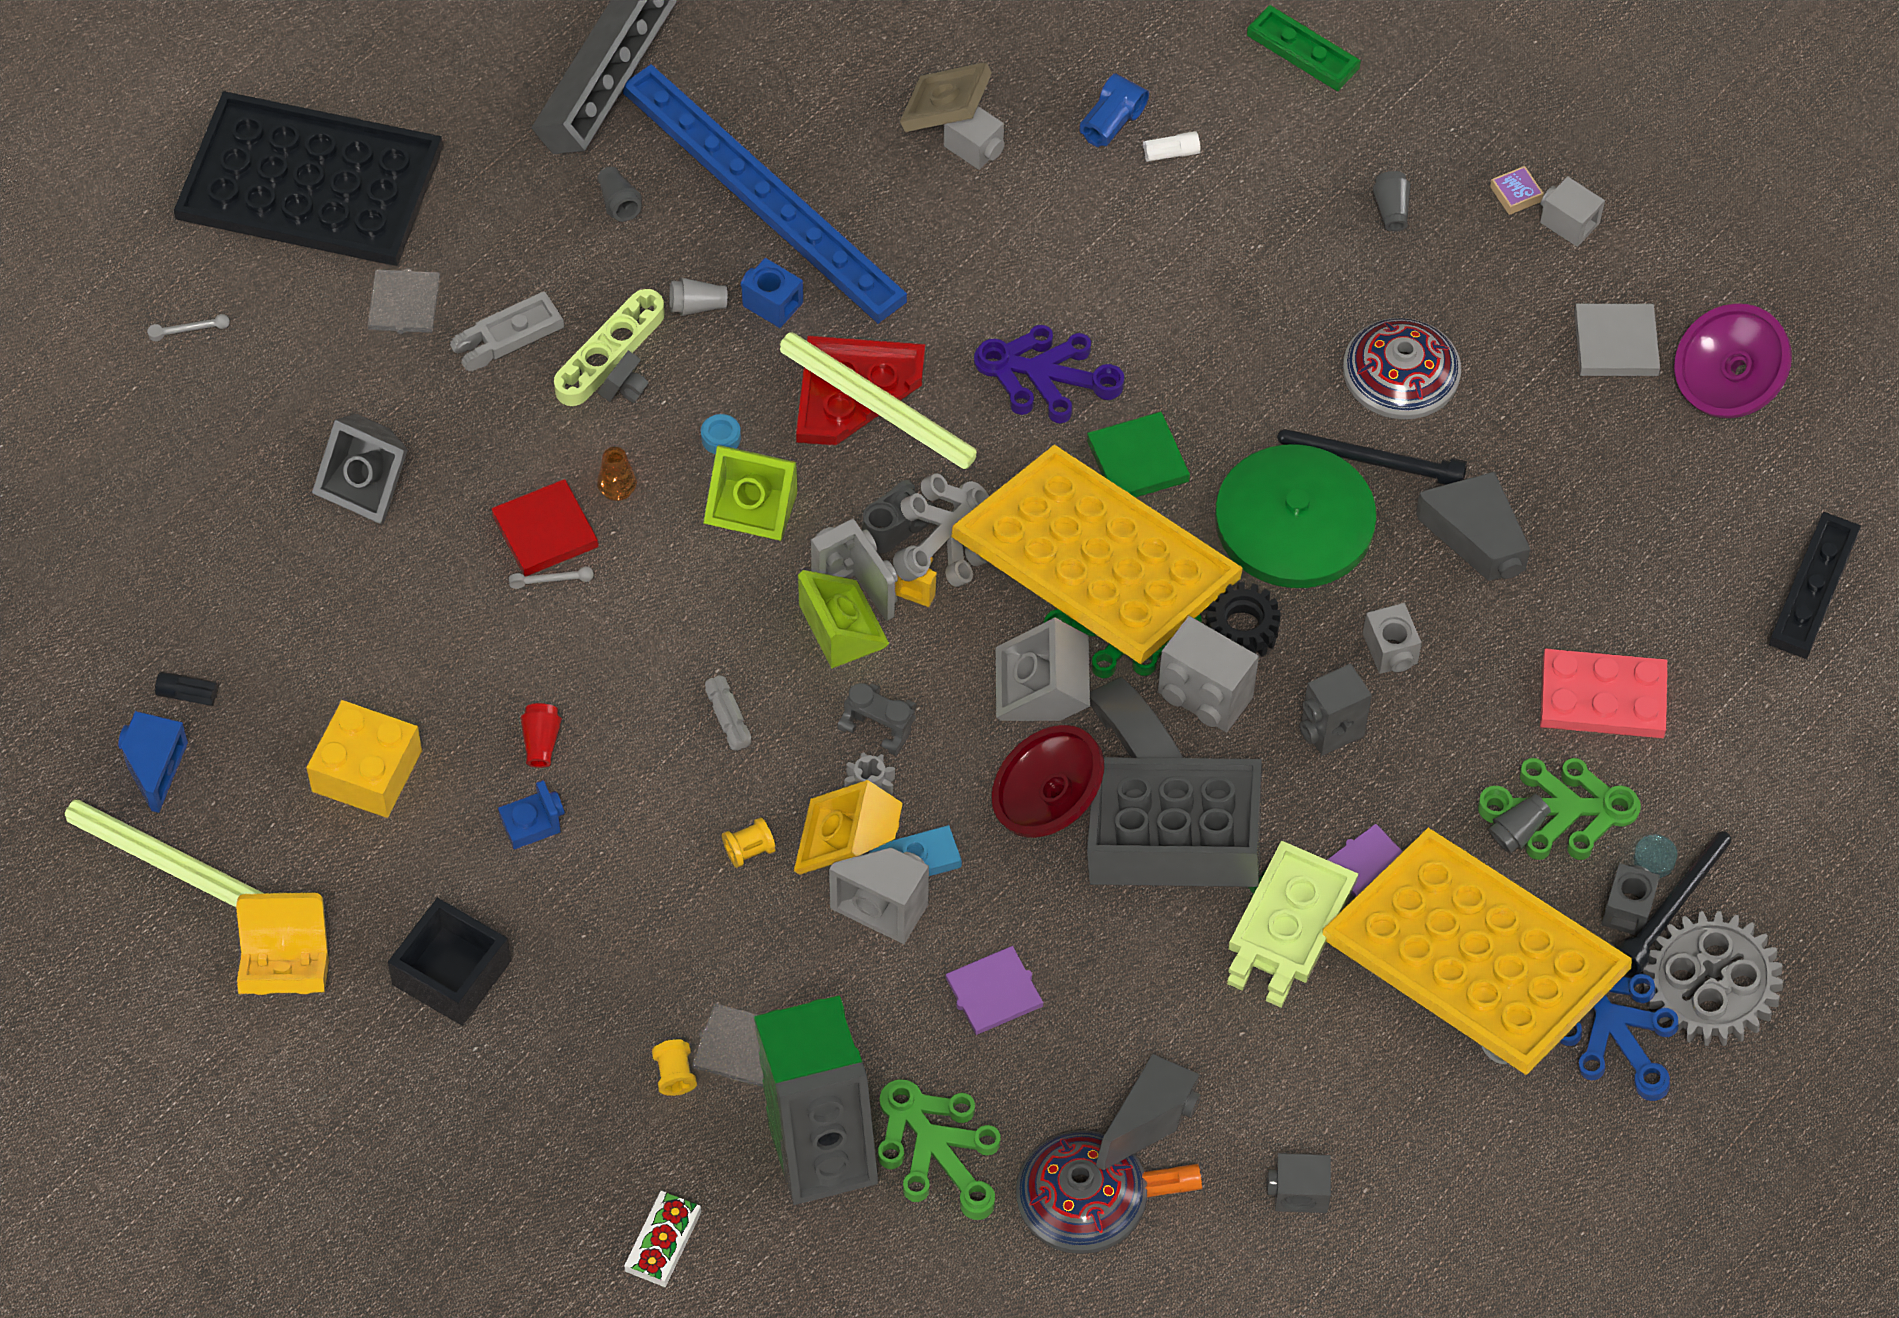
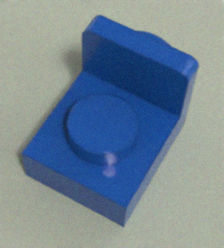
[498,780,564,849]

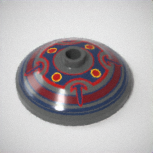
[1016,1130,1147,1254]

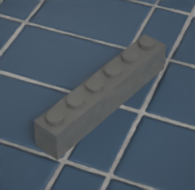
[531,0,677,154]

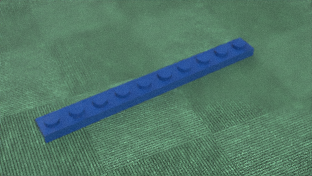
[623,64,907,324]

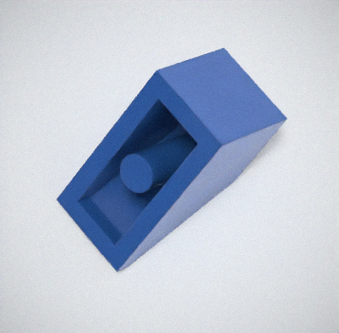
[118,711,188,813]

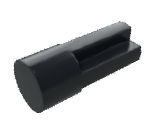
[155,671,218,706]

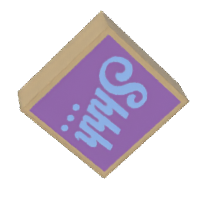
[1490,166,1544,215]

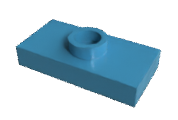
[869,825,962,876]

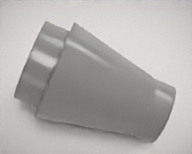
[669,277,727,316]

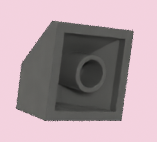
[312,414,408,524]

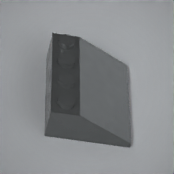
[1087,757,1262,887]

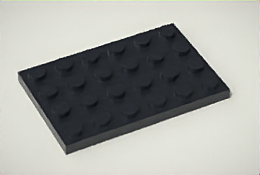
[174,91,443,266]

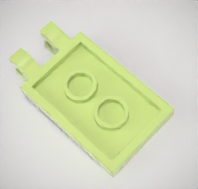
[1227,841,1358,1008]

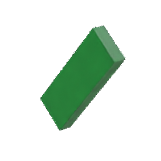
[1247,5,1361,92]

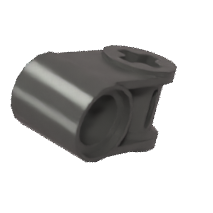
[862,480,937,553]

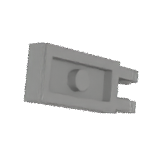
[450,292,564,372]

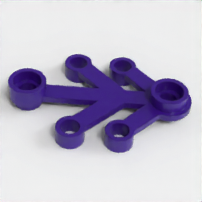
[974,325,1124,423]

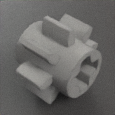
[844,752,895,795]

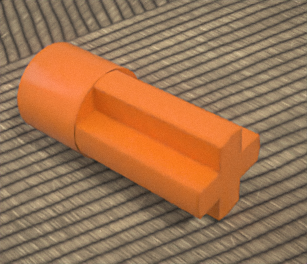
[1142,1164,1202,1197]

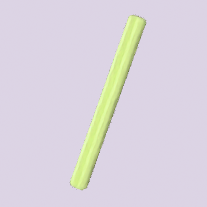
[780,332,977,469]
[64,800,264,907]

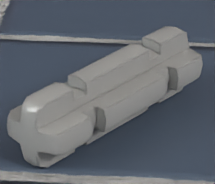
[705,675,751,751]

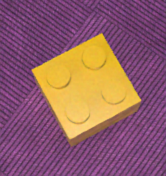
[306,700,422,818]

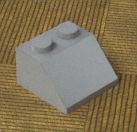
[996,618,1090,721]
[829,848,929,944]

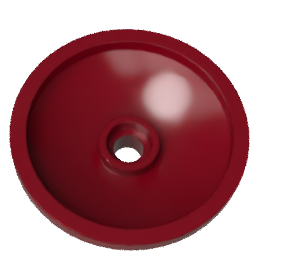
[992,725,1104,838]

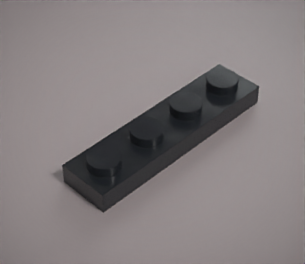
[1769,511,1861,659]

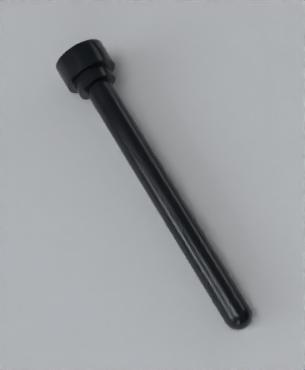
[1277,429,1467,485]
[1617,831,1731,977]

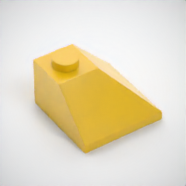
[794,780,903,875]

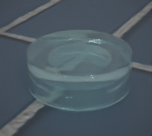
[1634,835,1678,878]

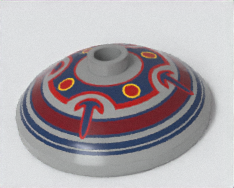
[1343,318,1461,419]

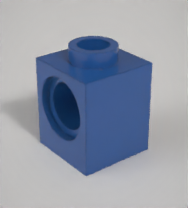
[741,258,803,328]

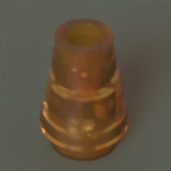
[597,447,637,501]

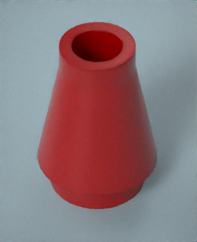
[520,703,562,768]

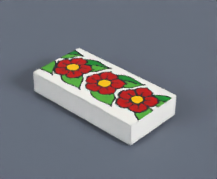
[624,1191,701,1287]

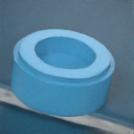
[701,414,741,454]

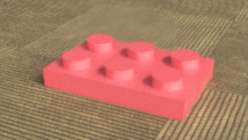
[1540,649,1667,738]

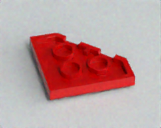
[796,336,925,445]

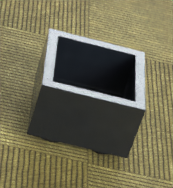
[387,897,511,1026]

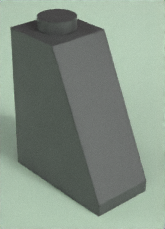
[1416,471,1531,581]

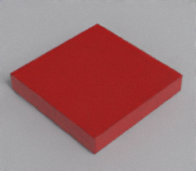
[491,479,598,576]

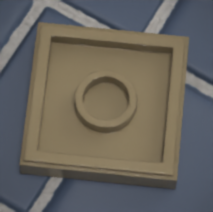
[900,62,992,132]

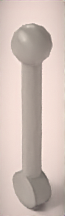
[147,314,230,341]
[509,566,594,589]

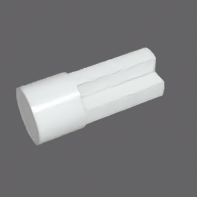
[1143,131,1200,162]

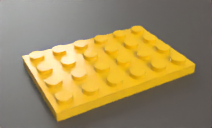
[951,444,1243,664]
[1323,827,1632,1075]

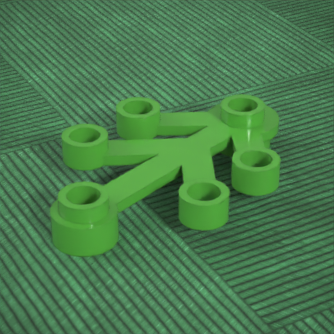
[1478,758,1641,860]
[878,1080,1000,1220]

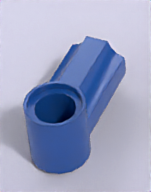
[1080,73,1149,147]

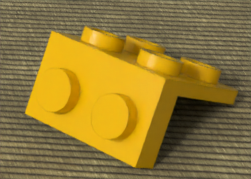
[236,893,329,995]

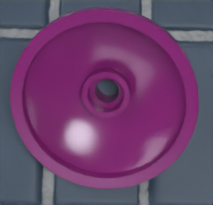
[1674,304,1792,418]

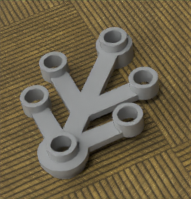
[893,473,989,587]

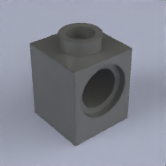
[1601,863,1660,936]
[1267,1153,1331,1213]

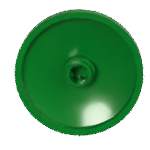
[1215,444,1376,588]

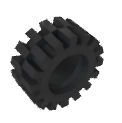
[1206,582,1281,657]

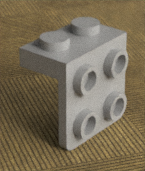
[811,518,898,621]

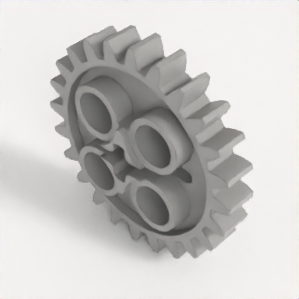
[1643,911,1783,1046]

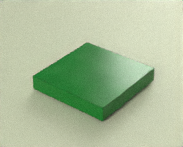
[1087,411,1190,497]

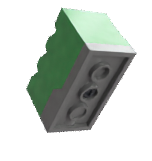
[754,995,878,1205]

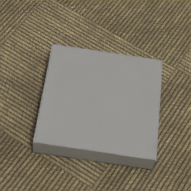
[1574,304,1660,376]

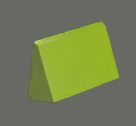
[703,445,797,541]
[798,570,889,669]

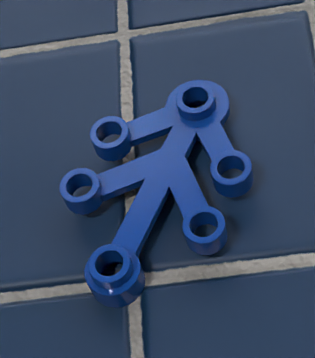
[1560,974,1679,1101]

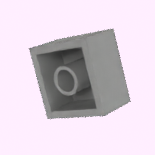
[1158,616,1259,733]

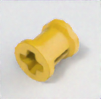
[722,817,776,868]
[652,1039,697,1096]

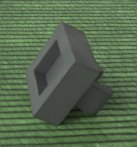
[598,350,649,403]

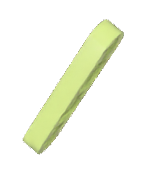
[554,289,665,406]

